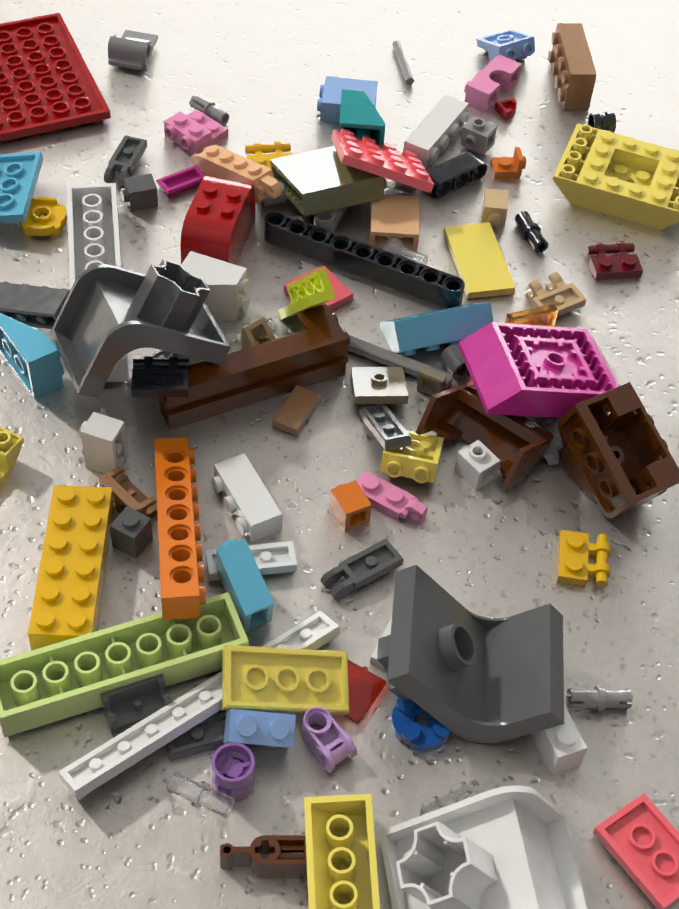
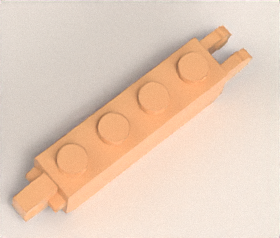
[191,145,282,204]

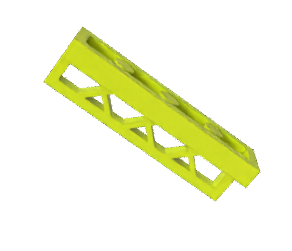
[277,268,335,320]

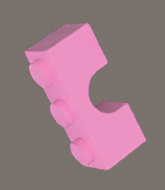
[464,54,522,112]

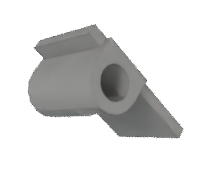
[108,29,158,70]

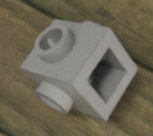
[460,116,497,155]

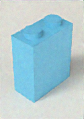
[216,538,274,632]

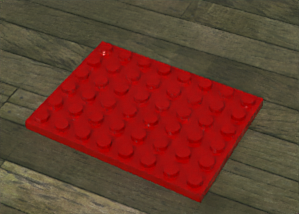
[0,12,111,142]

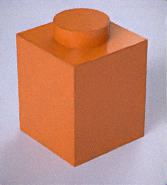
[329,480,372,531]

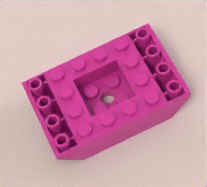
[458,322,620,418]

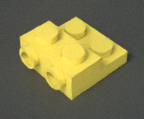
[380,430,444,483]

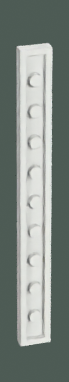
[59,611,340,800]

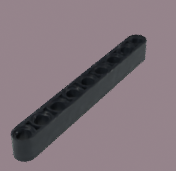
[264,212,465,309]

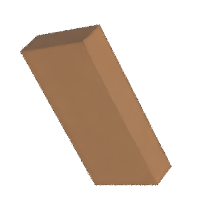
[272,385,320,436]

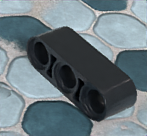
[427,151,487,197]

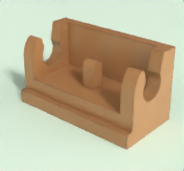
[98,467,157,518]

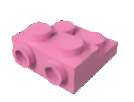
[164,109,228,154]

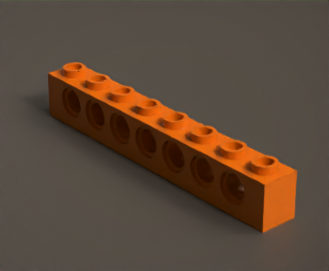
[154,437,206,620]

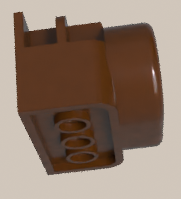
[558,382,679,519]

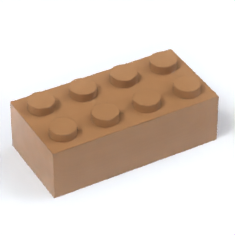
[548,23,597,111]

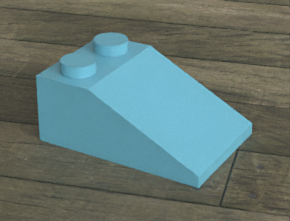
[0,313,64,399]

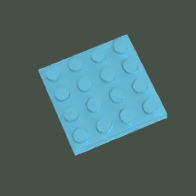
[0,152,44,223]

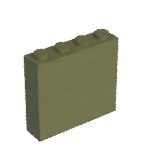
[270,146,387,216]

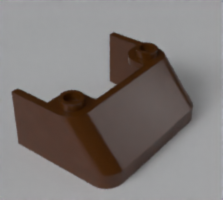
[415,384,553,490]

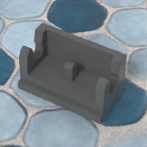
[101,674,172,738]

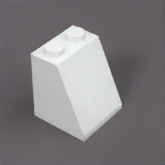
[181,251,250,322]

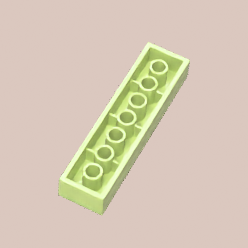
[0,592,249,737]

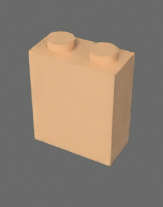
[369,194,419,253]

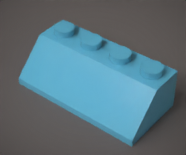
[379,302,494,356]

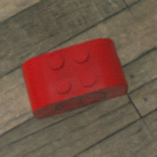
[180,176,255,265]

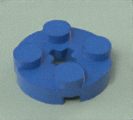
[391,698,453,752]

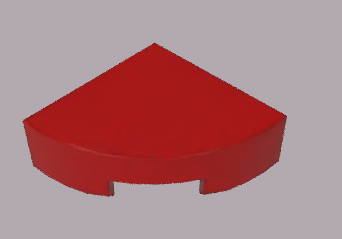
[494,98,517,121]

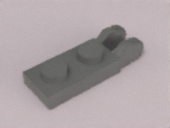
[104,135,147,186]
[320,539,403,600]

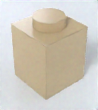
[481,188,509,227]

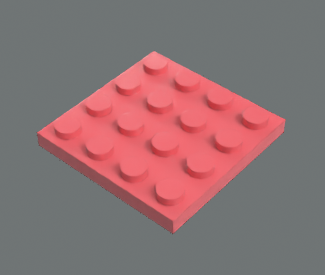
[331,129,434,193]

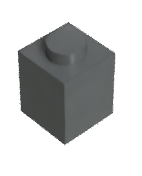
[121,173,158,211]
[110,506,153,559]

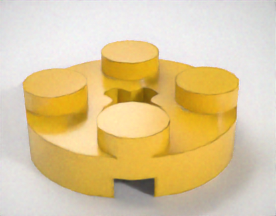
[19,196,67,236]

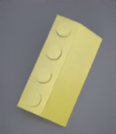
[304,794,380,909]

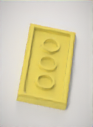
[443,222,516,299]
[222,645,349,715]

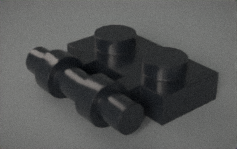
[131,356,189,397]

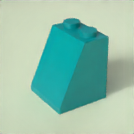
[339,89,386,146]

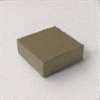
[417,366,447,396]

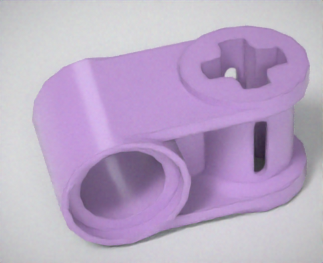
[301,707,357,773]

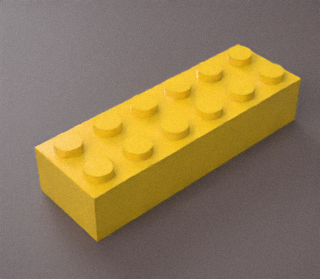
[28,485,114,651]

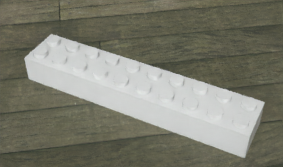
[67,183,129,382]

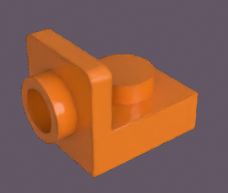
[490,147,526,179]

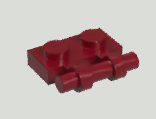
[586,241,643,280]

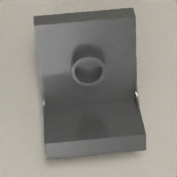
[50,259,231,398]
[377,565,564,743]

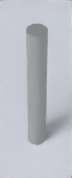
[392,40,414,85]

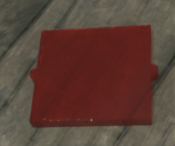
[342,660,387,724]

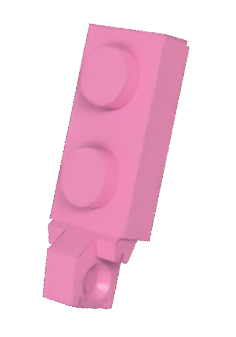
[357,470,428,524]

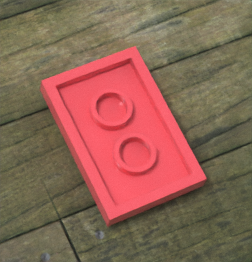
[593,793,679,909]

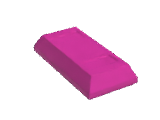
[156,165,206,197]

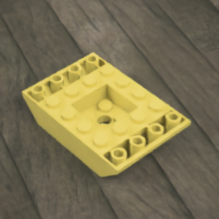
[553,123,679,230]

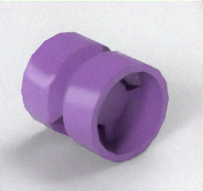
[212,742,255,803]

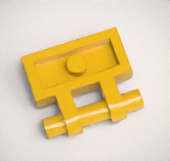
[245,141,292,169]
[557,530,611,587]

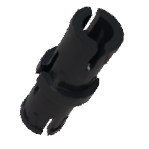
[515,211,548,253]

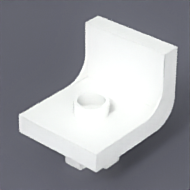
[379,785,589,909]

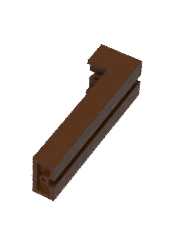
[159,304,350,430]

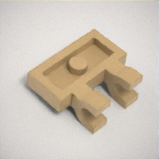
[525,272,587,322]

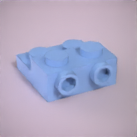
[476,29,535,60]

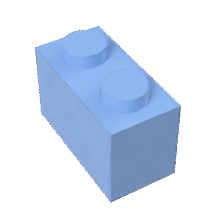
[223,709,296,749]

